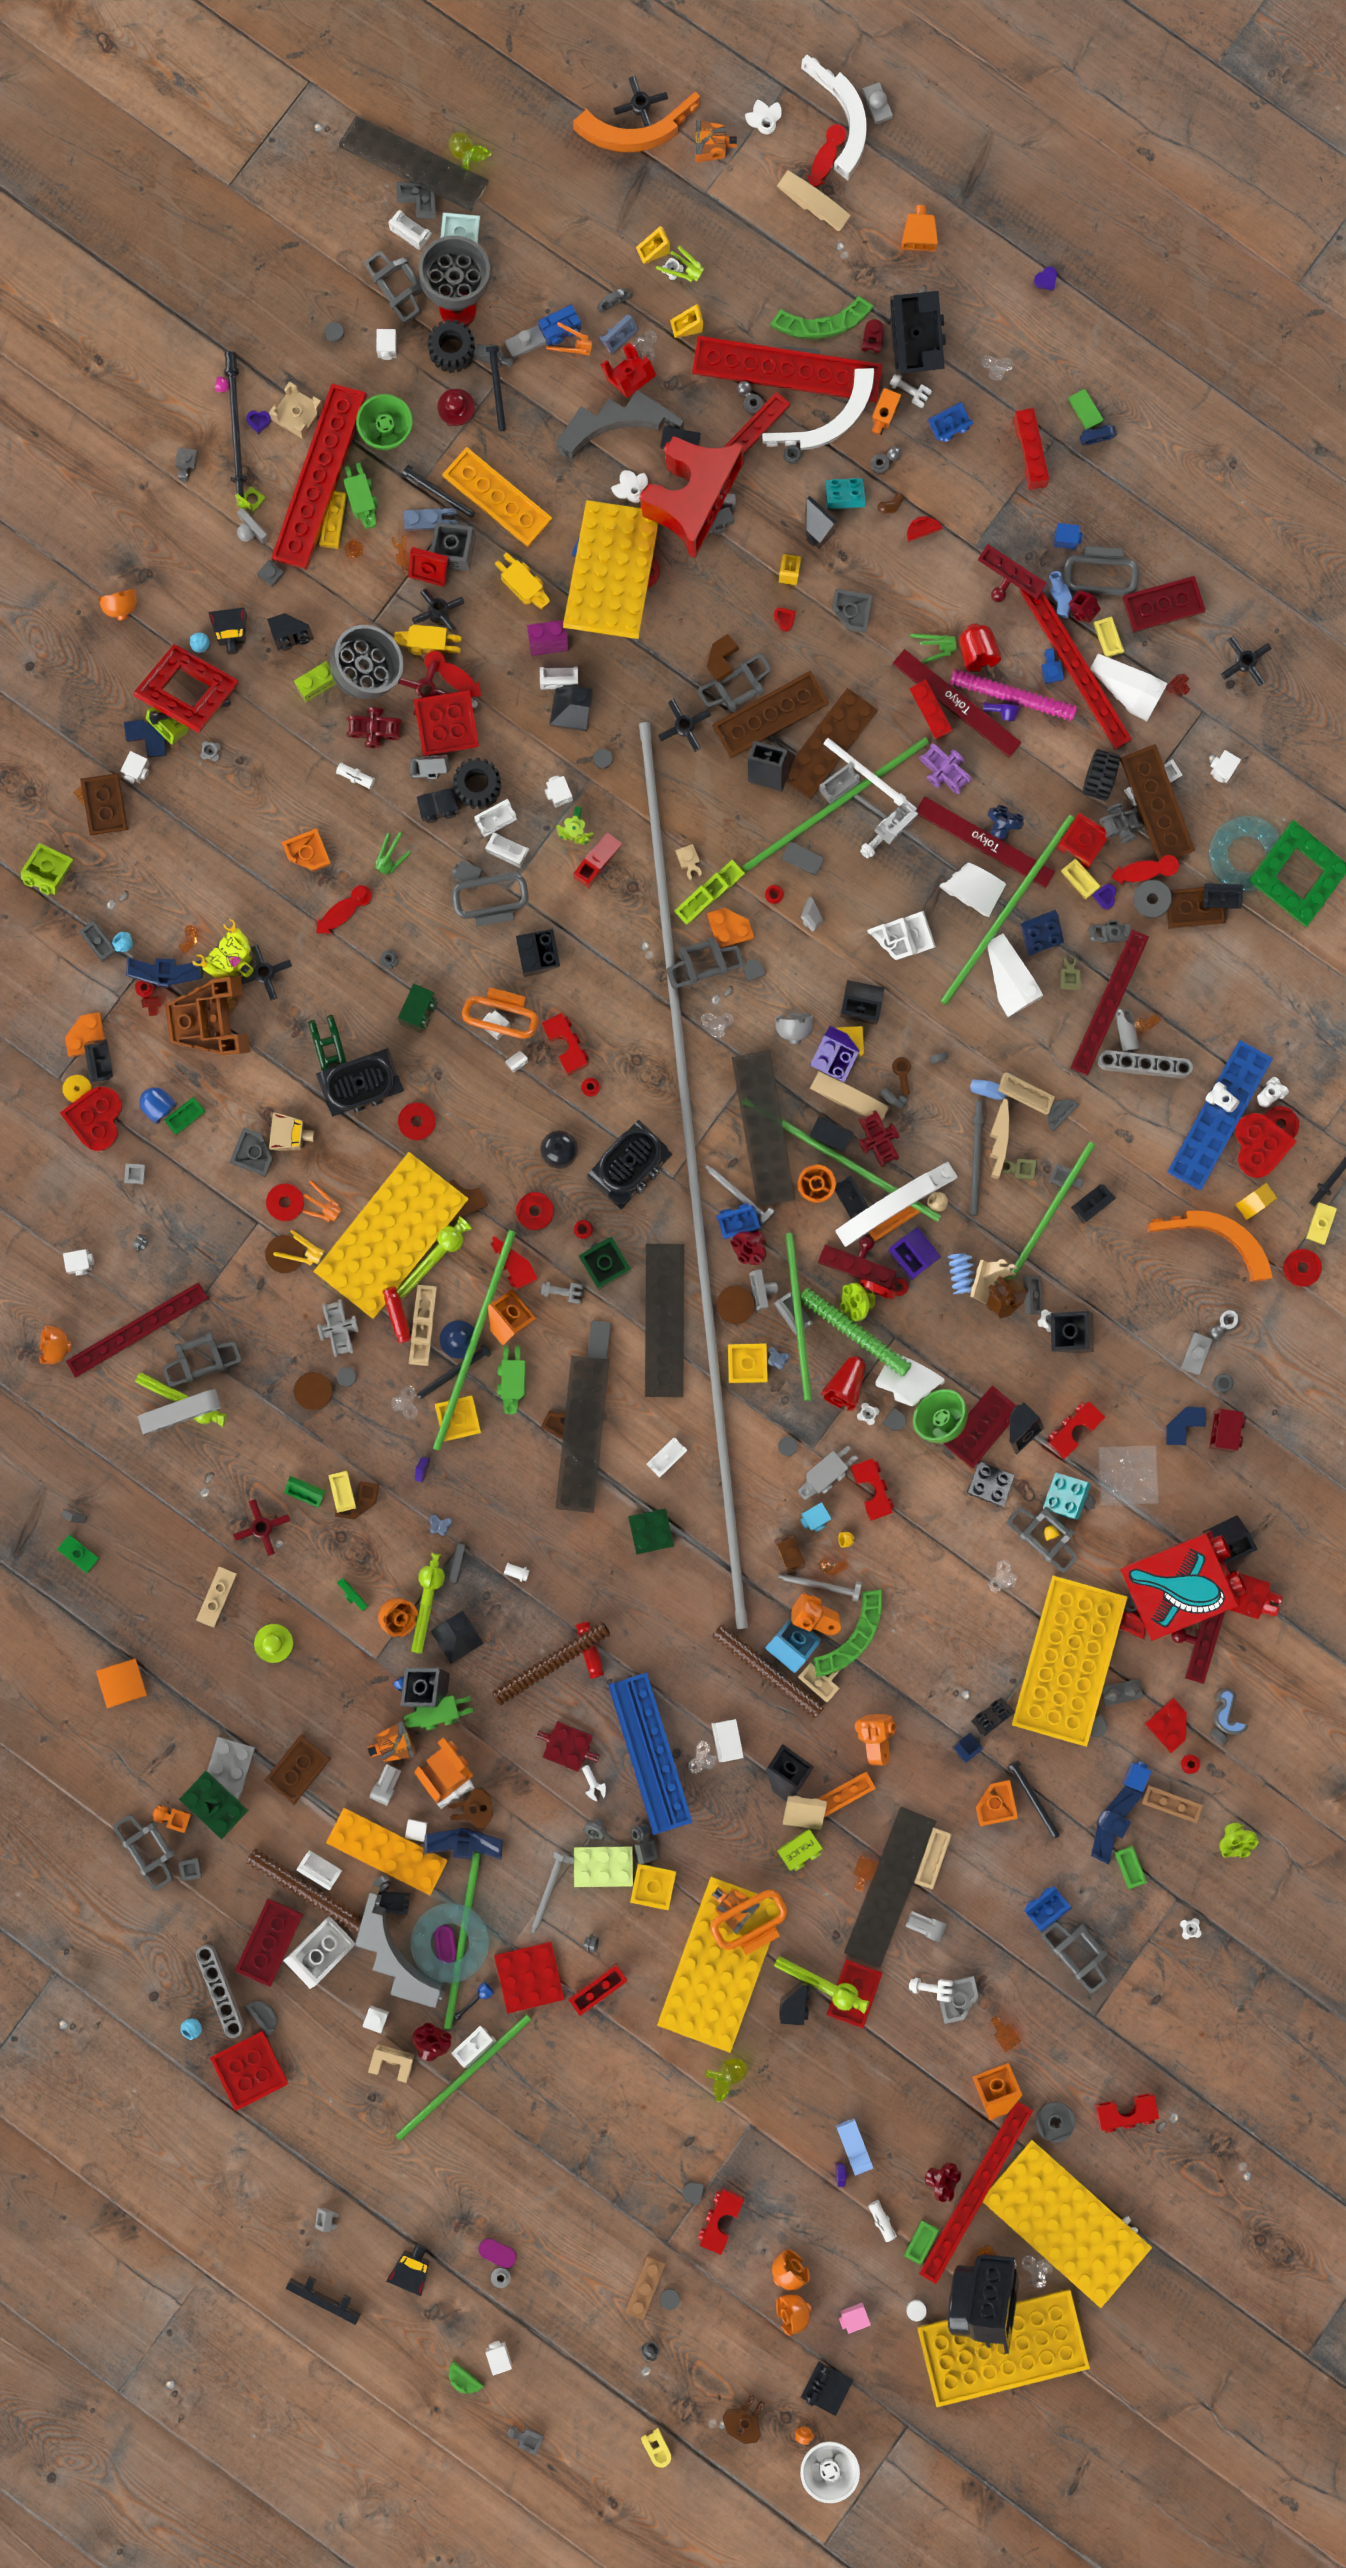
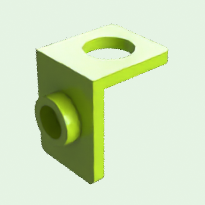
[235,487,265,515]

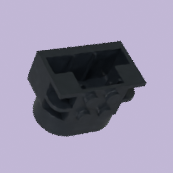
[890,291,946,374]
[316,1048,404,1117]
[587,1120,673,1210]
[948,2255,1019,2354]

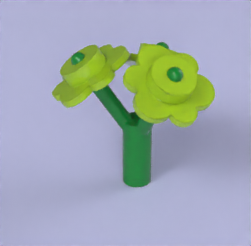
[556,806,594,845]

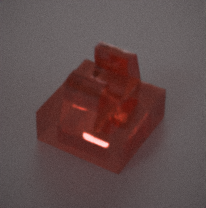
[1165,674,1190,696]
[141,996,163,1016]

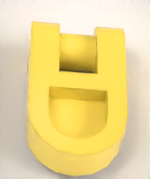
[641,2428,671,2468]

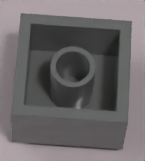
[430,522,476,571]

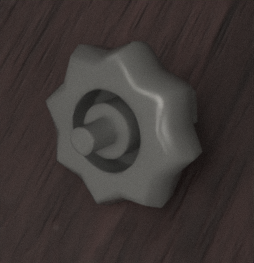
[583,1818,607,1840]

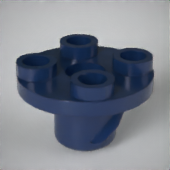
[987,805,1024,839]
[440,1320,478,1359]

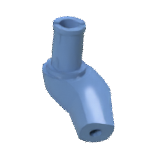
[1049,571,1072,618]
[970,1073,1014,1100]

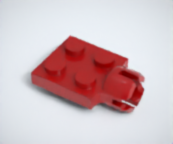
[1230,1571,1283,1620]

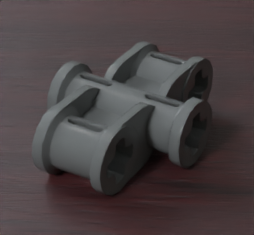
[1099,803,1144,844]

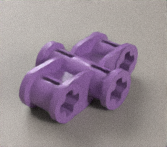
[919,743,972,794]

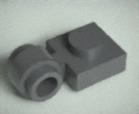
[631,1824,659,1864]

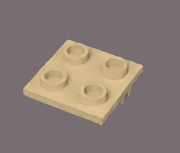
[970,1259,1018,1304]

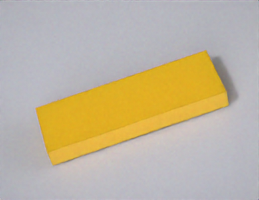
[319,491,348,549]

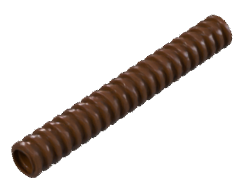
[492,1622,610,1705]
[712,1624,824,1719]
[246,1849,362,1934]

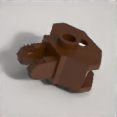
[986,1276,1028,1319]
[448,1788,493,1829]
[723,2394,765,2444]

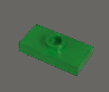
[164,1096,206,1136]
[284,1476,326,1508]
[57,1534,100,1574]
[336,1578,369,1611]

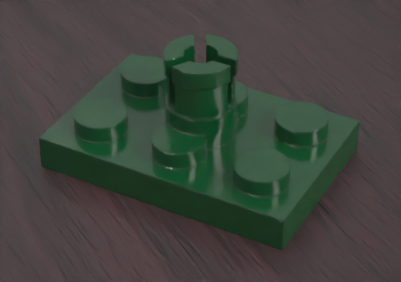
[179,1770,249,1840]

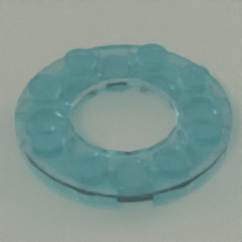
[1208,816,1282,892]
[411,1903,489,1983]

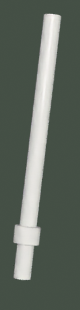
[824,738,917,811]

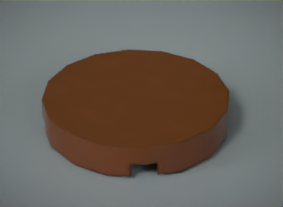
[265,1235,304,1274]
[716,1286,755,1324]
[294,1372,333,1411]

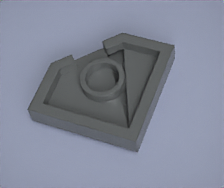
[832,589,872,633]
[229,1127,273,1177]

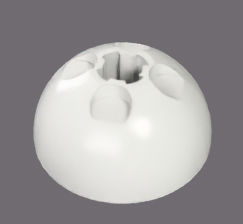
[801,2441,860,2503]

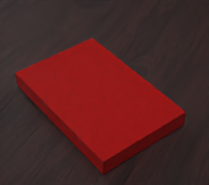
[826,1959,883,2029]

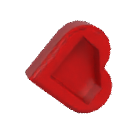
[773,608,796,632]

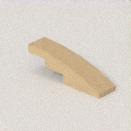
[777,170,851,231]
[810,1071,889,1120]
[989,1098,1009,1179]
[409,1285,437,1366]

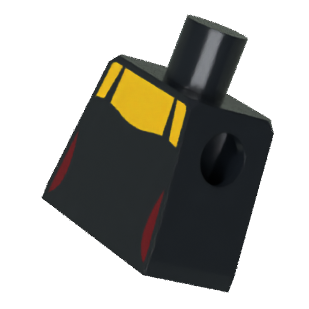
[209,607,247,654]
[386,2244,430,2296]

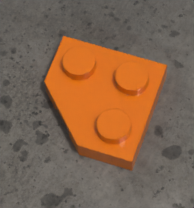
[281,828,331,871]
[707,908,754,949]
[65,1012,105,1057]
[975,1780,1018,1827]

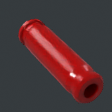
[382,1286,412,1343]
[575,1621,604,1679]

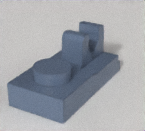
[599,314,639,355]

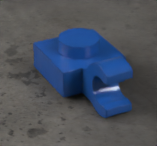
[1041,648,1064,684]

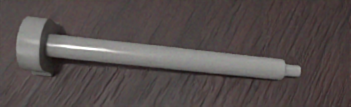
[705,1165,775,1226]
[778,1574,862,1602]
[531,1851,574,1934]

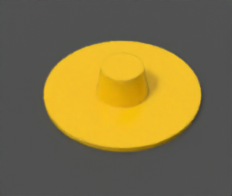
[63,1075,92,1102]

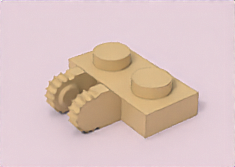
[798,1663,841,1703]

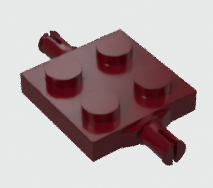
[536,1721,600,1772]

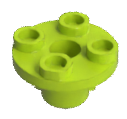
[840,1283,876,1321]
[254,1624,293,1663]
[1219,1823,1259,1858]

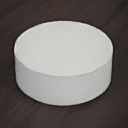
[906,2300,927,2321]

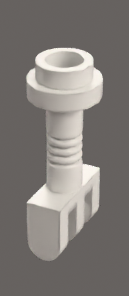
[889,374,932,408]
[860,819,885,858]
[909,1978,953,2002]

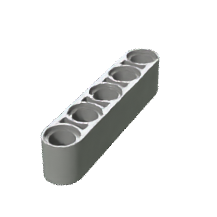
[1097,1050,1193,1079]
[137,1389,221,1435]
[196,1944,244,2038]

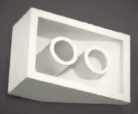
[283,1916,355,1989]

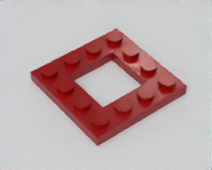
[134,644,239,733]

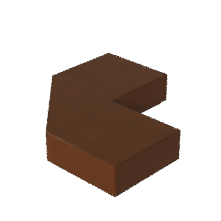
[707,634,739,682]
[335,1481,379,1520]

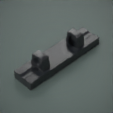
[285,2276,361,2325]

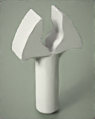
[582,1765,606,1801]

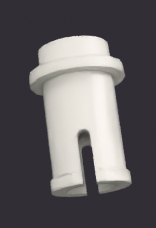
[504,1563,530,1582]

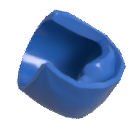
[140,1087,177,1124]

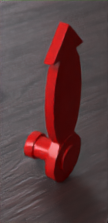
[807,124,847,188]
[424,651,482,698]
[1111,855,1179,885]
[316,885,372,934]

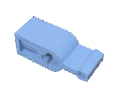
[836,2118,873,2176]

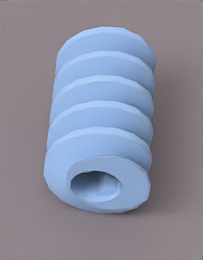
[948,1253,975,1294]

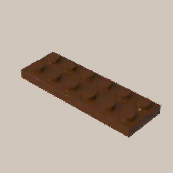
[712,670,829,759]
[786,688,878,800]
[1120,744,1195,861]

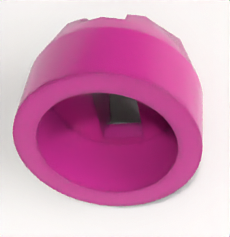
[215,376,229,392]

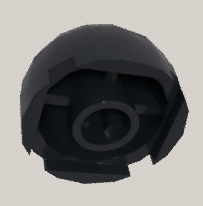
[540,1130,578,1169]

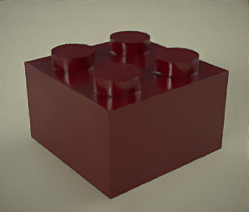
[1209,1409,1246,1452]

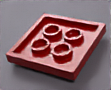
[413,690,479,756]
[494,1941,565,2014]
[210,2030,289,2111]

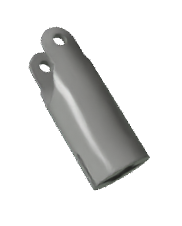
[1116,1009,1139,1053]

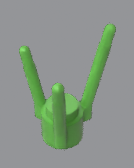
[910,634,956,663]
[374,832,411,875]

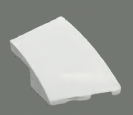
[939,863,1006,917]
[867,911,936,960]
[875,1354,945,1406]

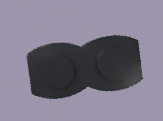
[417,788,459,823]

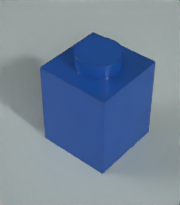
[1054,523,1083,550]
[1122,1761,1151,1793]

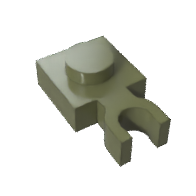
[1060,957,1080,990]
[1002,1158,1037,1181]

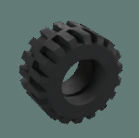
[427,319,475,373]
[1083,749,1120,801]
[453,758,501,809]

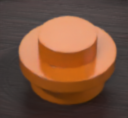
[795,2426,814,2445]

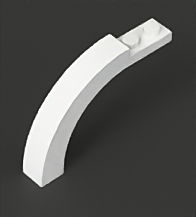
[801,55,866,181]
[762,368,874,450]
[835,1162,958,1247]

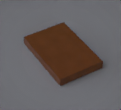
[80,773,128,836]
[1167,887,1226,929]
[264,1735,331,1805]

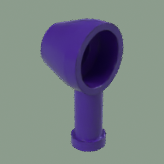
[983,702,1019,721]

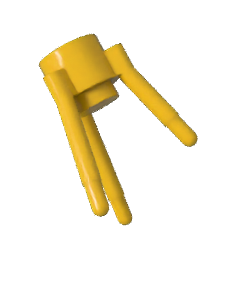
[274,1230,324,1266]

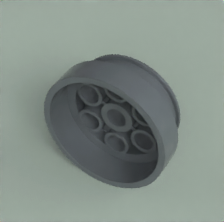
[419,236,490,310]
[330,625,403,699]

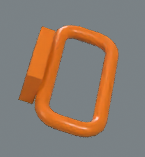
[462,987,539,1039]
[711,1890,788,1955]

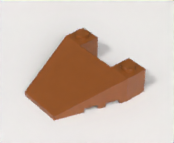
[165,976,250,1055]

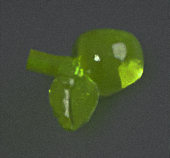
[449,131,491,170]
[704,2058,747,2102]

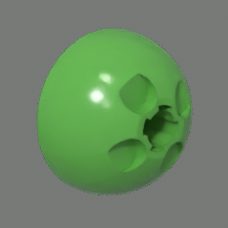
[356,394,412,450]
[913,1389,968,1443]

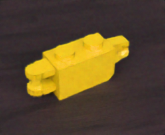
[495,552,550,610]
[394,625,462,655]

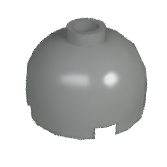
[775,1013,814,1044]

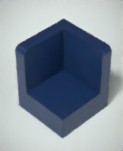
[952,1733,984,1763]

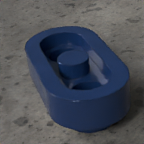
[1079,424,1118,446]

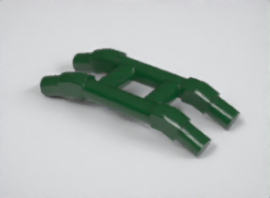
[308,1015,347,1071]

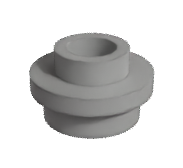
[491,2267,511,2288]

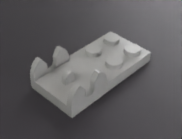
[207,1737,255,1801]

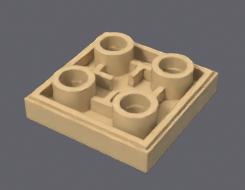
[783,1796,827,1830]

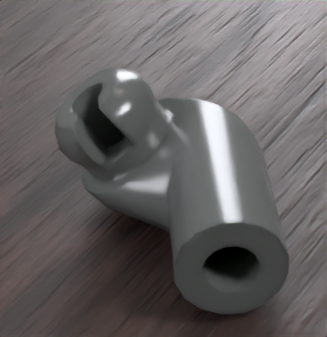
[880,1087,908,1109]

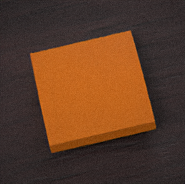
[96,1658,147,1708]

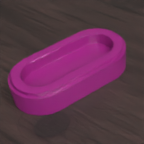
[434,1924,457,1964]
[479,2238,516,2268]

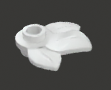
[745,100,781,134]
[611,470,648,503]

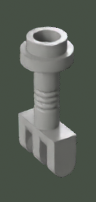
[540,1281,584,1304]

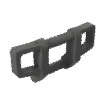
[364,251,424,324]
[697,653,771,712]
[666,937,744,989]
[163,1332,242,1387]
[1006,1507,1077,1573]
[113,1815,176,1891]
[1041,1920,1108,1993]

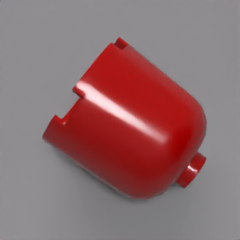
[959,623,1001,672]

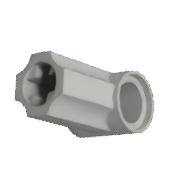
[369,1764,402,1806]
[905,1911,947,1943]

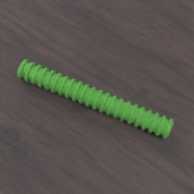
[800,1287,912,1377]

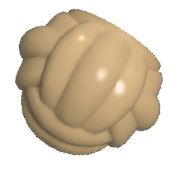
[927,1192,948,1212]

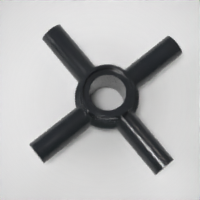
[613,76,668,127]
[412,589,464,633]
[1221,636,1272,687]
[658,699,711,752]
[241,945,293,1001]

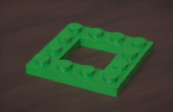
[1248,820,1346,927]

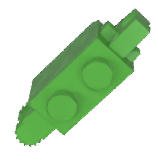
[343,463,379,530]
[497,1345,525,1414]
[404,1695,474,1731]

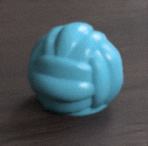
[190,632,210,653]
[112,932,133,952]
[181,2018,202,2040]

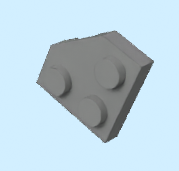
[935,1976,978,2024]

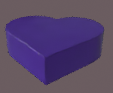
[1034,267,1057,291]
[246,411,271,434]
[1092,884,1116,910]
[415,1457,430,1483]
[835,2162,846,2187]

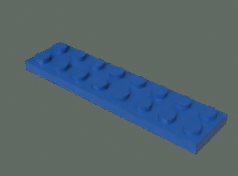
[1167,1040,1273,1191]

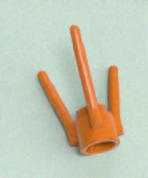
[546,322,592,356]
[302,1180,342,1222]

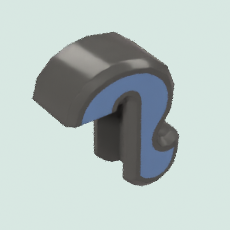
[1212,1688,1248,1735]

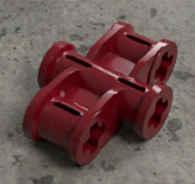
[346,707,402,749]
[858,1110,900,1167]

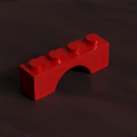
[1013,408,1049,490]

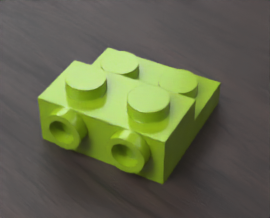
[21,843,73,895]

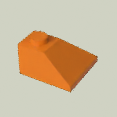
[488,1290,536,1345]
[972,2063,1022,2121]

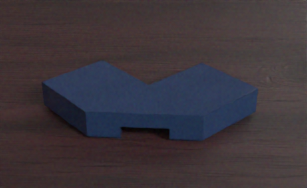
[124,720,167,758]
[1166,1407,1206,1446]

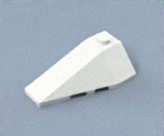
[1090,654,1167,722]
[987,934,1043,1017]

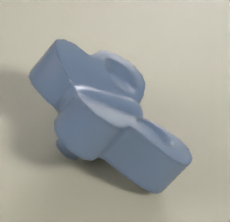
[768,1347,790,1369]
[430,1515,452,1536]

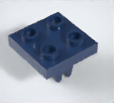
[1020,910,1064,956]

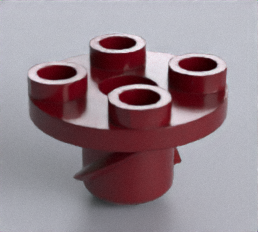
[437,388,475,426]
[730,1231,767,1265]
[412,2023,452,2061]
[925,2162,961,2202]

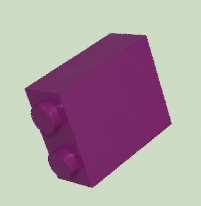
[527,620,568,656]

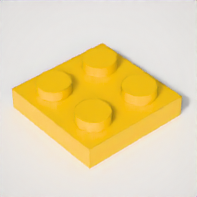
[728,1344,767,1383]
[435,1395,481,1442]
[630,1863,676,1910]

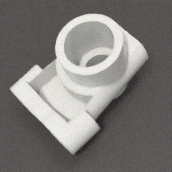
[1257,1077,1289,1108]
[1205,1082,1239,1112]

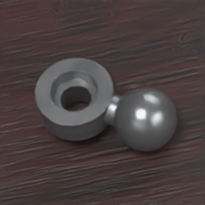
[737,381,763,414]
[870,446,902,474]
[1209,1310,1241,1340]

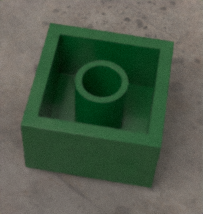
[398,983,438,1033]
[578,1236,631,1291]
[628,1508,674,1555]

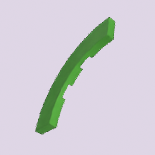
[770,296,874,339]
[813,1590,882,1677]

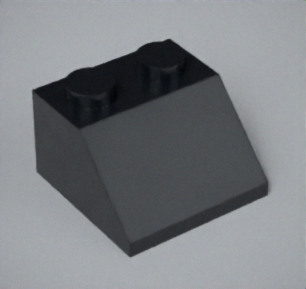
[1051,1311,1094,1353]

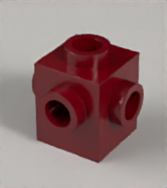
[1068,590,1101,623]

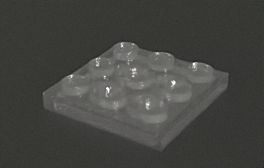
[1098,1445,1159,1505]

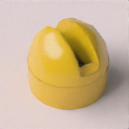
[1044,1525,1061,1541]
[838,1532,854,1548]

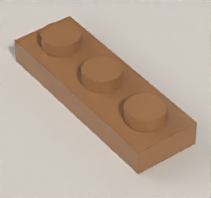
[1141,1785,1203,1824]
[625,2255,665,2320]

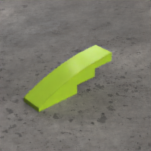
[674,859,746,925]

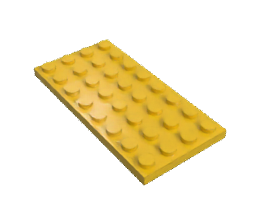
[563,500,659,639]
[313,1152,469,1319]
[1011,1575,1127,1747]
[657,1876,780,2053]
[983,2139,1152,2308]
[917,2289,1090,2407]

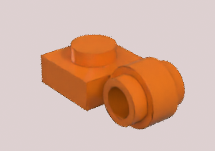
[152,1805,192,1833]

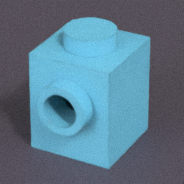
[800,1502,831,1532]

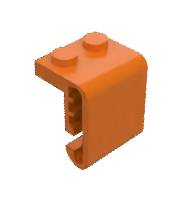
[414,1737,473,1803]

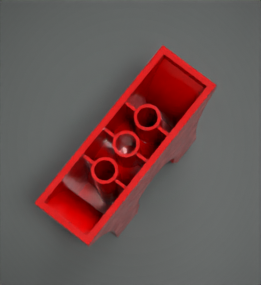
[639,436,744,558]

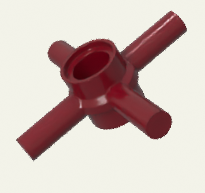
[398,660,450,716]
[233,1499,291,1556]

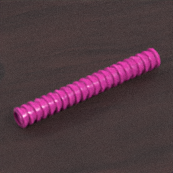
[950,669,1077,722]

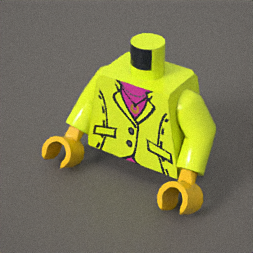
[192,919,253,978]

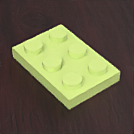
[574,1846,633,1887]

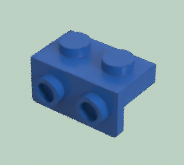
[927,402,974,442]
[716,1203,761,1239]
[1024,1886,1072,1933]

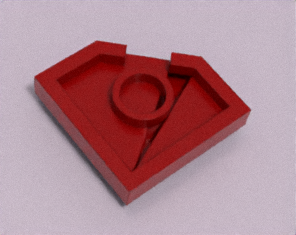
[1144,1698,1187,1753]

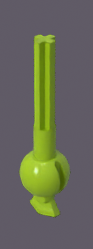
[397,1216,472,1299]
[135,1373,228,1428]
[411,1553,445,1654]
[774,1956,869,2014]

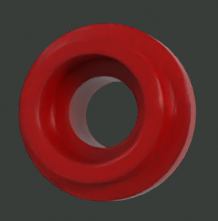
[765,885,784,904]
[135,980,155,998]
[581,1078,600,1097]
[574,1220,593,1239]
[890,1277,908,1296]
[1181,1754,1200,1774]

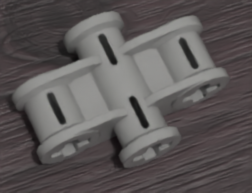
[317,1299,359,1357]

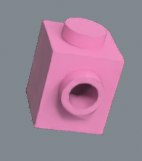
[839,2302,870,2334]

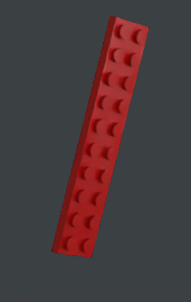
[692,336,882,403]
[271,383,367,570]

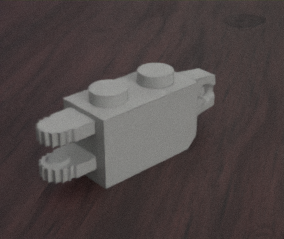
[798,1446,858,1500]

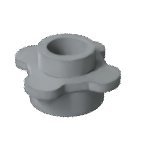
[200,741,221,761]

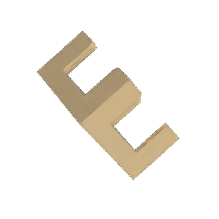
[269,382,323,439]
[368,2044,415,2083]

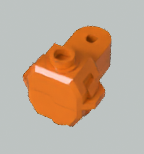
[791,1593,841,1636]
[855,1714,896,1765]

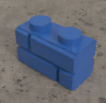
[538,305,582,346]

